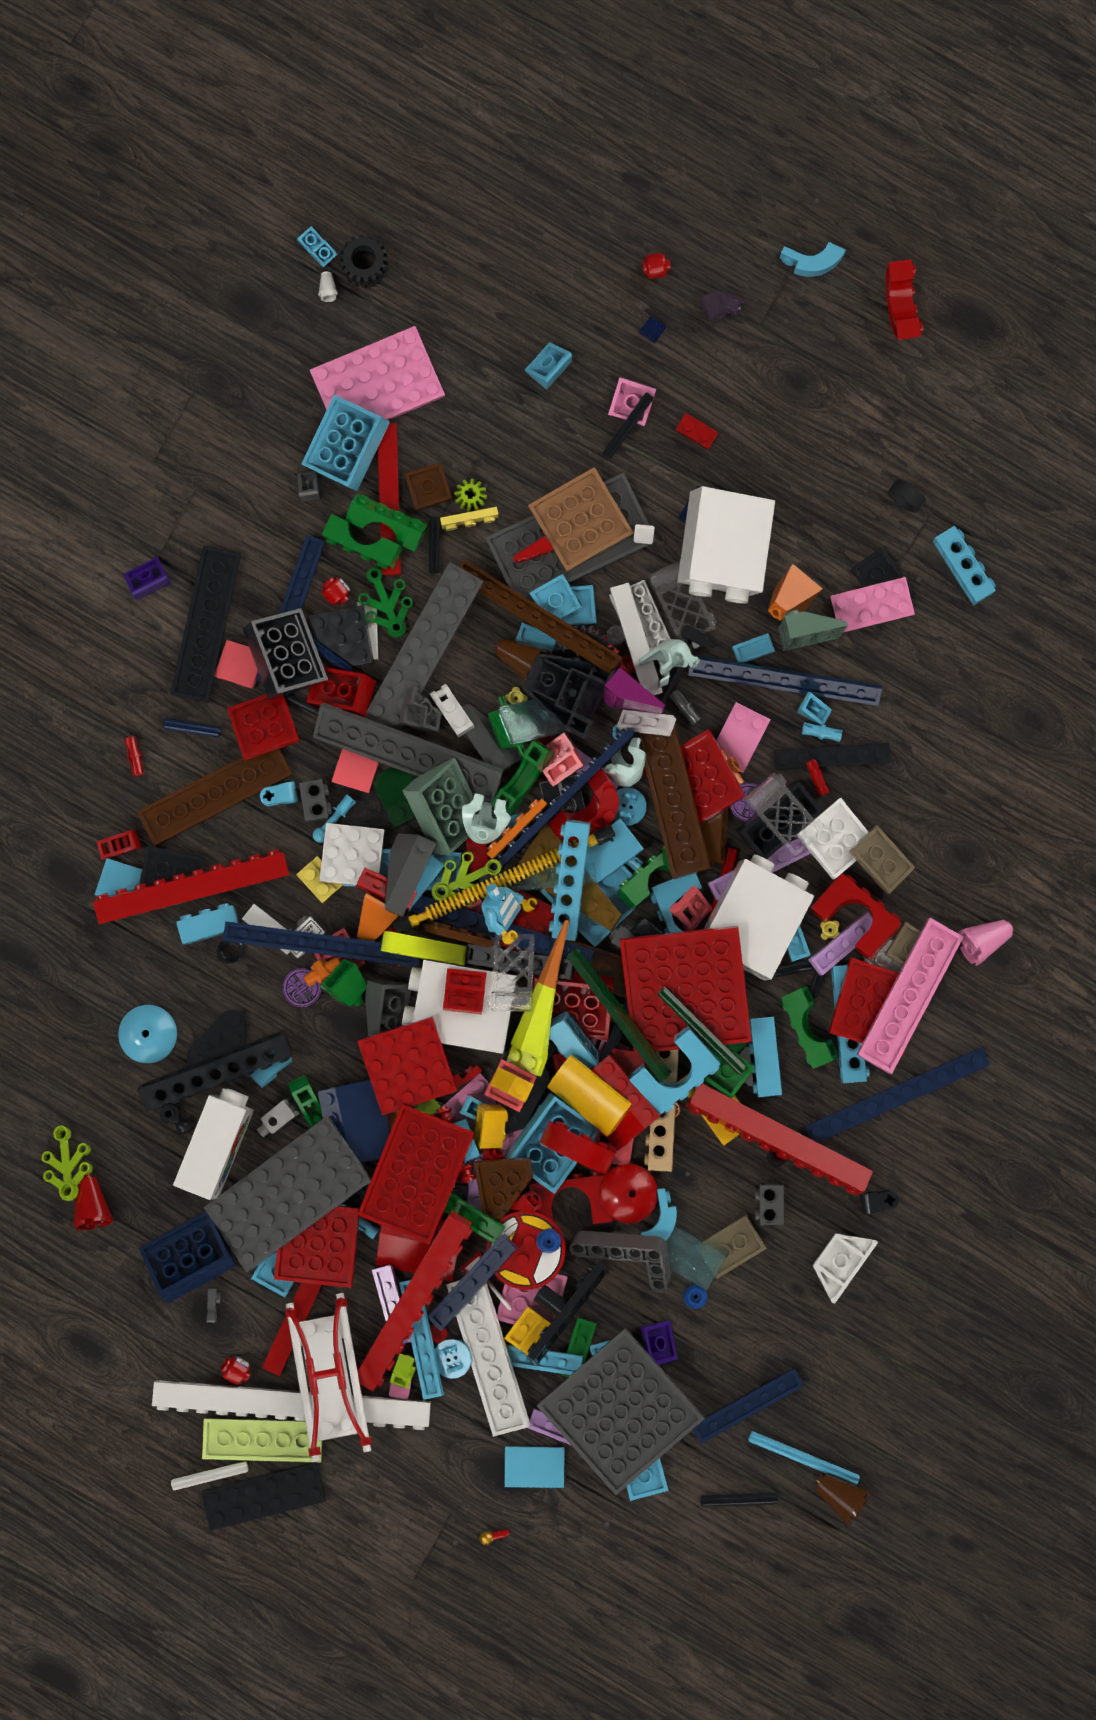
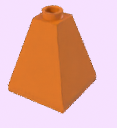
[768,564,823,621]
[357,892,399,942]

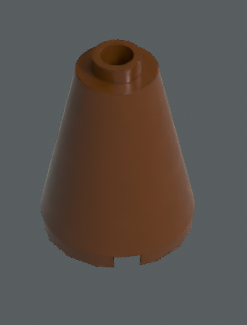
[495,638,550,681]
[815,1474,872,1527]

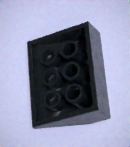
[242,608,328,700]

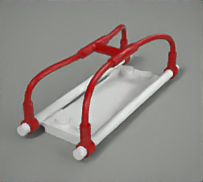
[285,1293,372,1463]

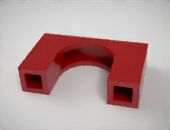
[811,874,901,961]
[529,1171,613,1224]

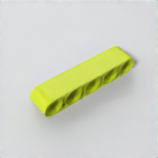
[381,931,467,966]

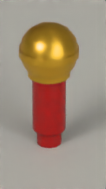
[479,1529,510,1545]

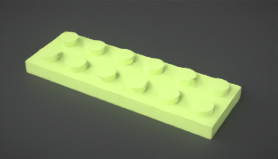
[202,1418,322,1462]

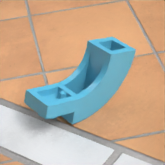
[780,242,846,277]
[640,1188,677,1241]

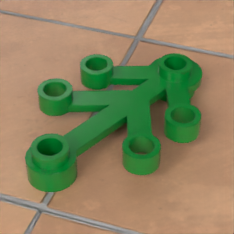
[358,567,413,638]

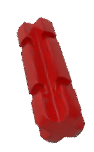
[806,759,829,796]

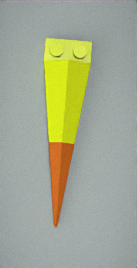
[506,920,569,1076]

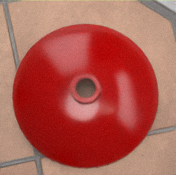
[600,1164,658,1223]

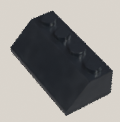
[735,781,823,859]

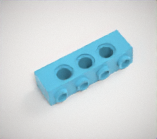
[933,526,996,606]

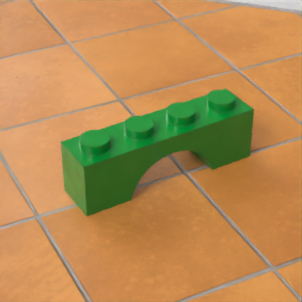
[345,494,427,552]
[322,514,403,570]
[490,740,555,816]
[617,847,671,910]
[781,986,839,1069]

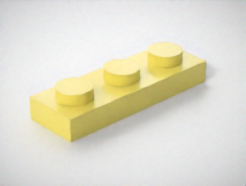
[440,507,498,531]

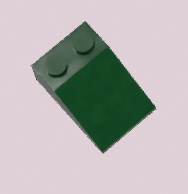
[372,767,416,830]

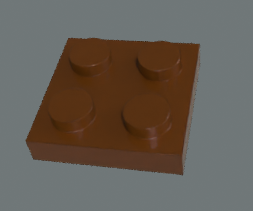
[404,462,453,511]

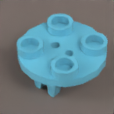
[613,787,647,826]
[435,1339,472,1379]

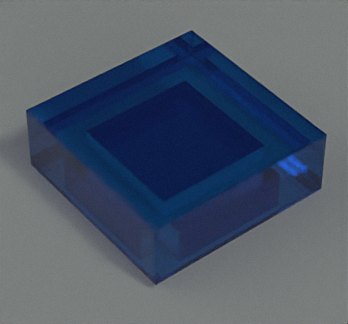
[639,316,666,344]

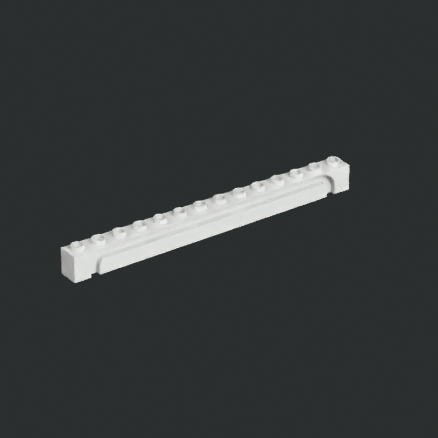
[152,1380,431,1430]

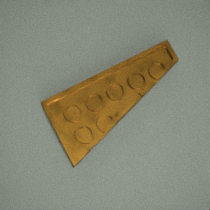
[516,824,622,932]

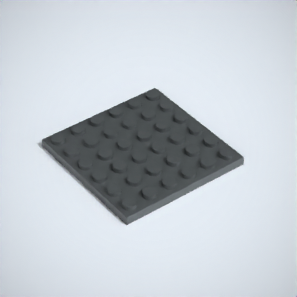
[537,1328,705,1495]

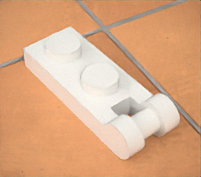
[430,683,474,738]

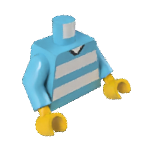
[481,884,537,944]

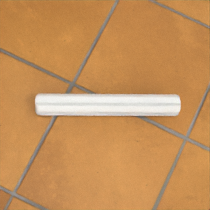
[171,1461,249,1490]

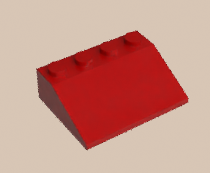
[534,973,615,1040]
[591,1054,663,1151]
[376,1220,458,1282]

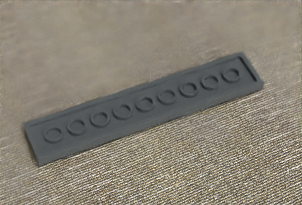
[364,562,484,731]
[313,703,504,803]

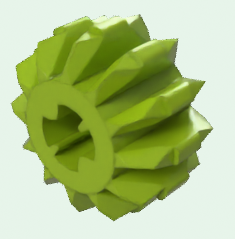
[454,479,487,512]

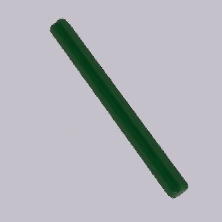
[658,987,746,1075]

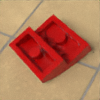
[443,968,487,1015]

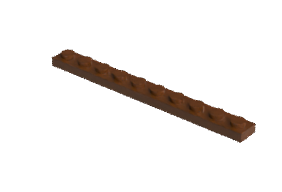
[458,560,622,674]

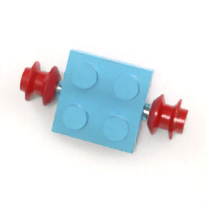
[434,1106,481,1184]

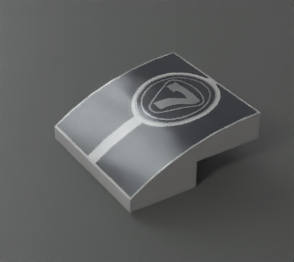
[539,774,585,823]

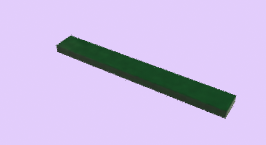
[566,947,671,1082]

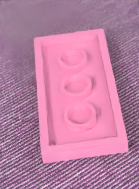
[830,577,915,633]

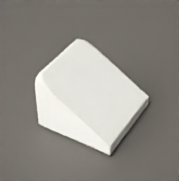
[633,524,654,544]

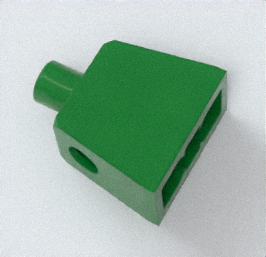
[320,959,367,1006]

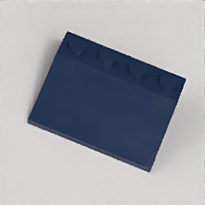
[318,1080,391,1163]
[139,1211,237,1304]

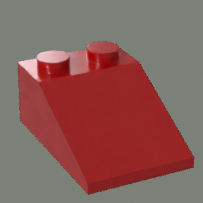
[306,667,376,718]

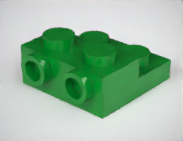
[703,1045,755,1099]

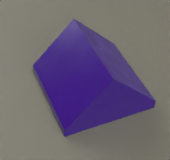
[123,557,171,600]
[640,1320,678,1365]

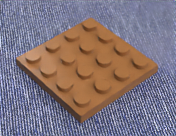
[528,467,633,572]

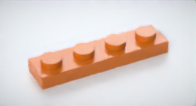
[487,799,548,859]

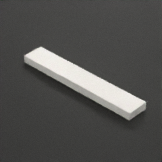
[610,583,663,696]

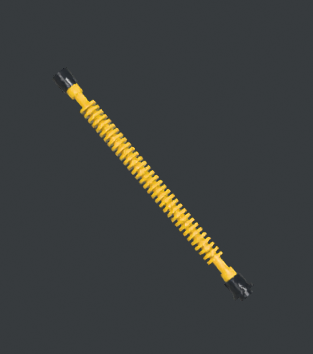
[393,824,616,934]

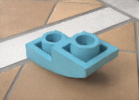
[297,226,337,267]
[250,1050,292,1088]

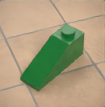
[288,1075,323,1128]

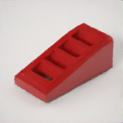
[513,536,553,564]
[96,830,141,860]

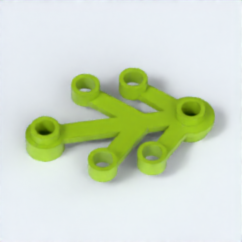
[432,851,502,907]
[41,1125,93,1201]

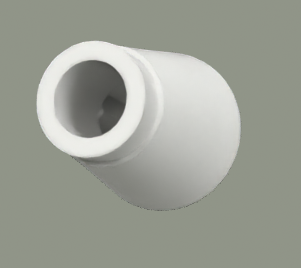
[319,272,338,302]

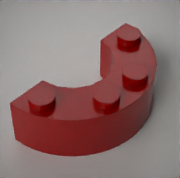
[885,259,923,340]
[549,769,619,841]
[539,1121,617,1174]

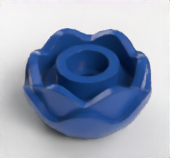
[536,1228,561,1254]
[683,1284,708,1309]

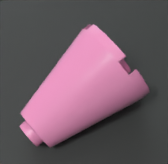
[958,920,1013,966]

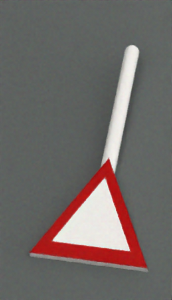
[459,1250,512,1311]

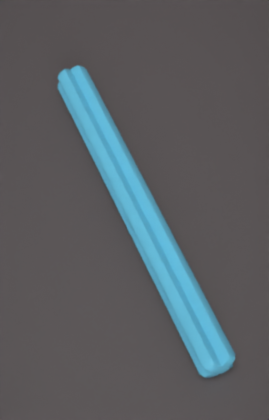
[748,1431,860,1485]

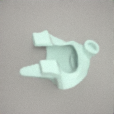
[638,639,700,688]
[604,738,646,787]
[462,793,511,844]

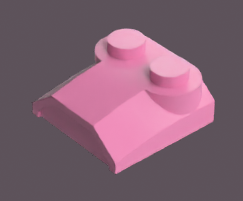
[608,377,656,426]

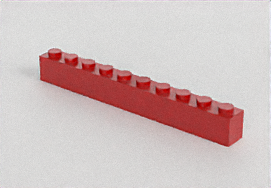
[93,849,289,924]
[686,1084,873,1195]
[358,1210,472,1392]

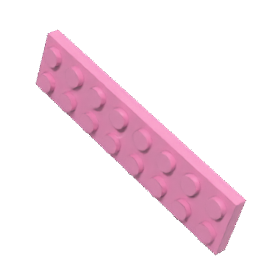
[856,918,963,1074]

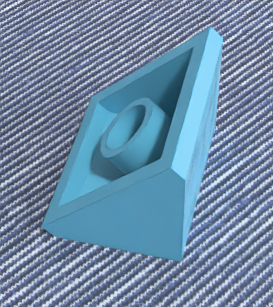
[525,342,572,390]

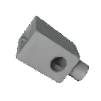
[256,1097,302,1137]

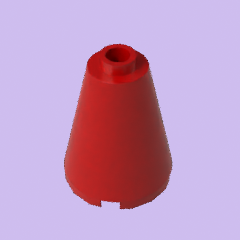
[73,1174,113,1230]

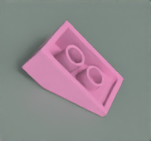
[716,702,771,774]

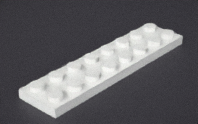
[447,1280,531,1437]

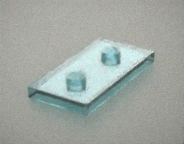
[498,700,568,744]

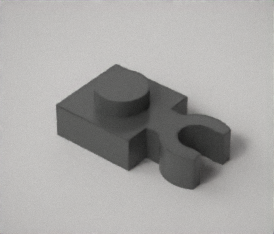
[207,1287,221,1323]

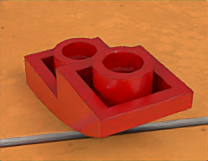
[465,837,490,877]
[452,1065,482,1087]

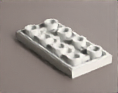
[609,580,670,651]

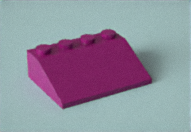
[603,668,665,714]

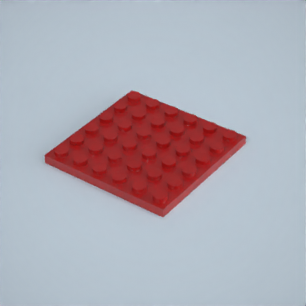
[620,926,752,1054]

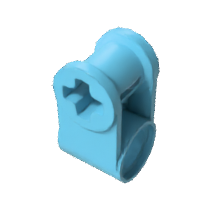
[260,782,298,806]

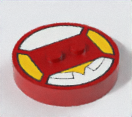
[486,1210,566,1290]

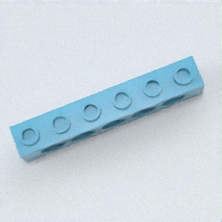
[549,819,591,941]
[831,965,869,1083]

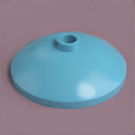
[118,1005,177,1063]

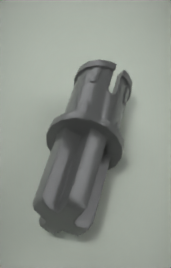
[670,690,702,726]

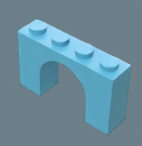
[649,873,702,933]
[629,1026,720,1115]

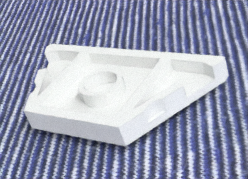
[812,1233,878,1304]

